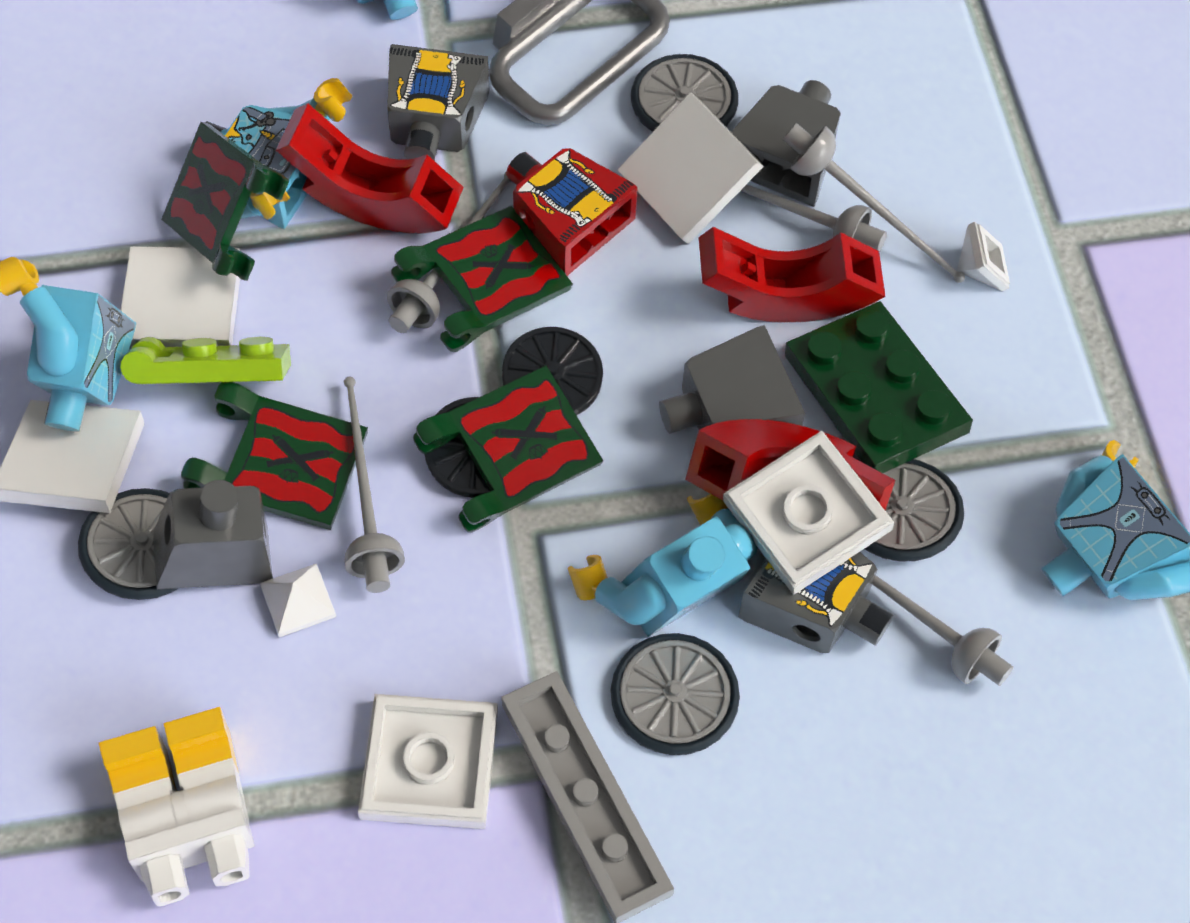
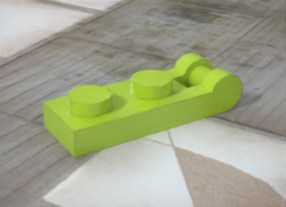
[120,336,291,384]

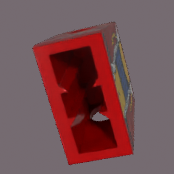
[506,148,638,276]

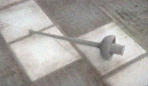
[782,123,965,283]
[387,172,511,333]
[741,184,887,252]
[344,376,405,593]
[872,576,1014,686]

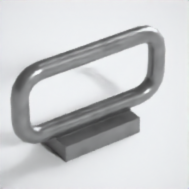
[489,0,670,125]

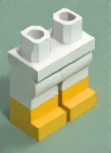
[98,706,255,907]

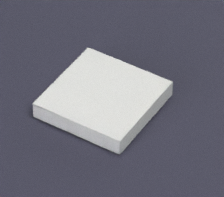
[617,92,764,244]
[121,246,240,349]
[0,399,145,513]
[723,431,894,595]
[358,694,498,829]

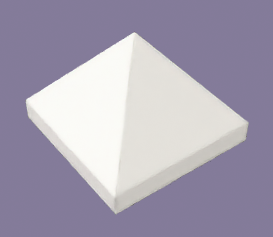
[957,221,1010,292]
[260,563,336,638]

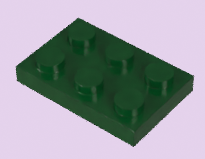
[784,301,973,473]

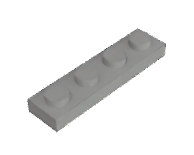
[501,671,674,923]

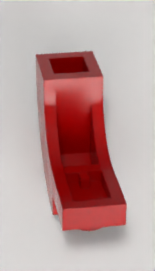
[275,103,464,233]
[698,227,886,322]
[685,419,896,510]

